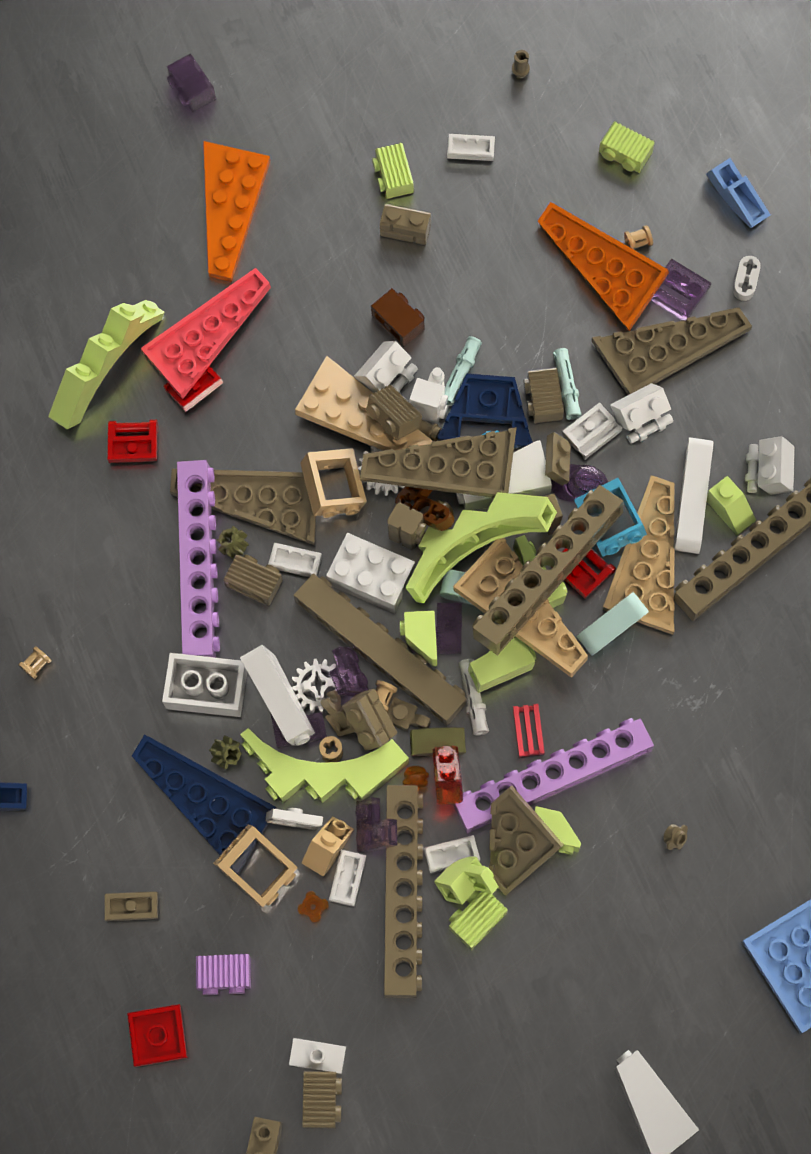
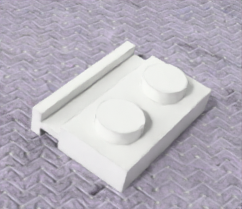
[562,402,623,460]

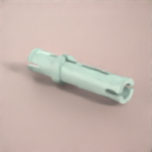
[445,336,482,406]
[553,348,582,420]

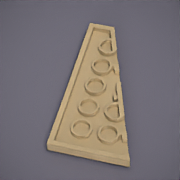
[295,356,434,451]
[602,475,674,635]

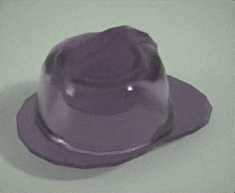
[550,464,608,502]

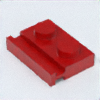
[163,366,223,412]

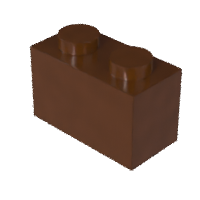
[371,288,425,348]

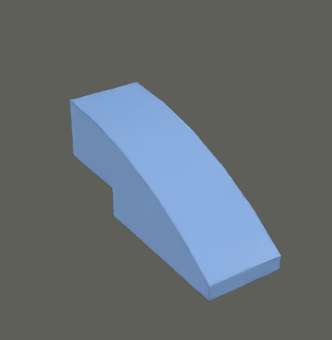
[706,158,771,228]

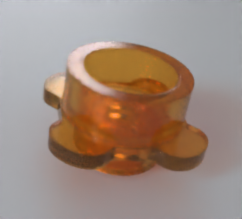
[403,766,429,788]
[298,891,329,922]

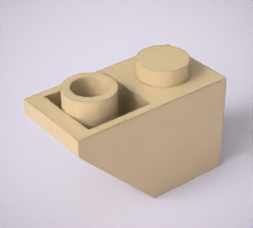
[302,816,354,876]

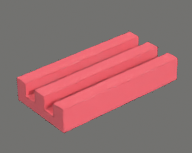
[513,704,545,758]

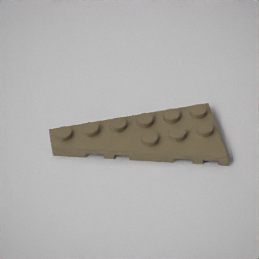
[360,427,516,498]

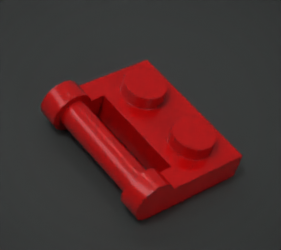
[107,419,158,463]
[550,548,616,599]

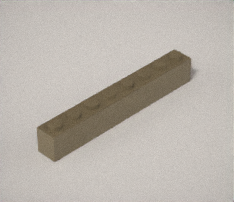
[294,573,467,727]

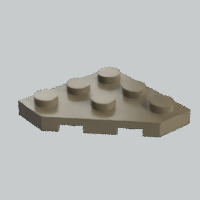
[489,786,564,896]

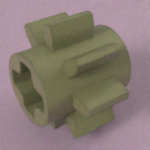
[217,526,249,559]
[209,735,242,769]

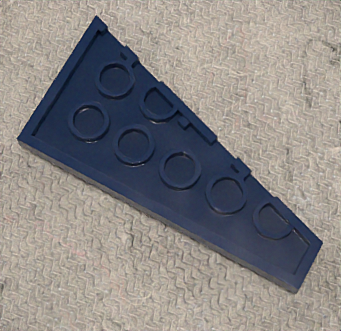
[132,734,277,875]

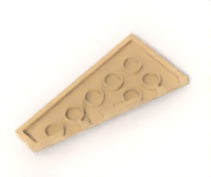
[453,538,588,678]

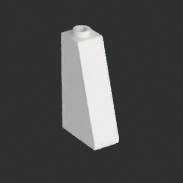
[456,440,552,510]
[240,645,315,746]
[614,1050,699,1154]

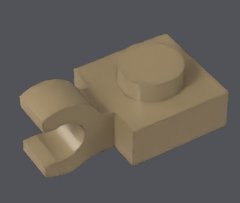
[320,690,355,736]
[387,697,431,732]

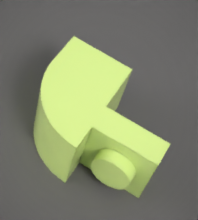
[434,856,499,905]

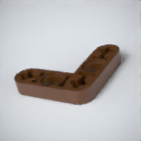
[395,486,454,531]

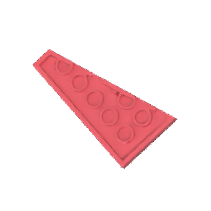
[141,268,271,399]

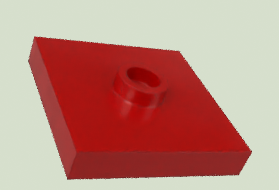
[127,1004,188,1067]

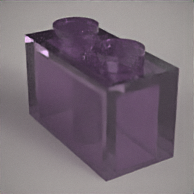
[167,53,216,112]

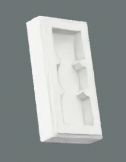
[447,134,495,161]
[268,543,322,577]
[266,808,323,830]
[424,835,480,874]
[329,849,366,907]
[289,1038,346,1074]

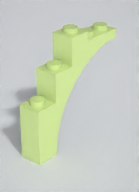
[48,300,165,429]
[405,492,557,603]
[468,535,567,693]
[240,728,409,803]

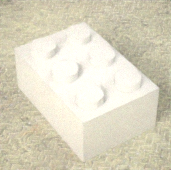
[326,533,415,614]
[162,653,248,717]

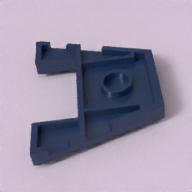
[438,373,533,449]

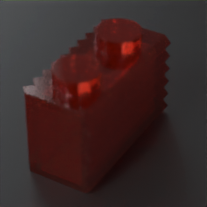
[432,746,463,805]

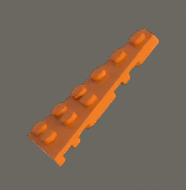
[203,141,271,282]
[538,202,669,331]

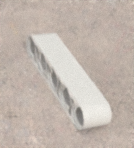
[674,437,713,554]

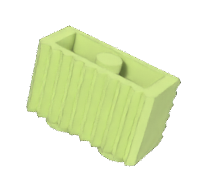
[599,121,655,173]
[372,143,414,199]
[449,890,508,951]

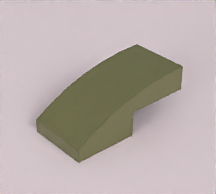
[410,727,466,756]

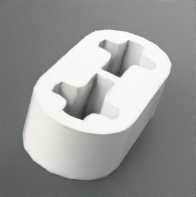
[733,256,760,301]

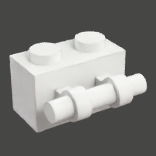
[354,341,418,393]
[409,367,448,424]
[610,383,673,444]
[745,436,794,495]

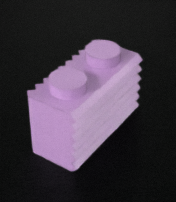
[196,954,251,995]

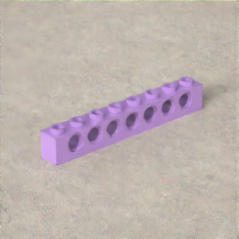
[177,460,220,658]
[454,718,654,834]

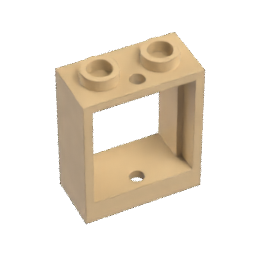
[300,448,367,518]
[213,824,298,907]

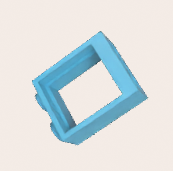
[574,478,647,557]

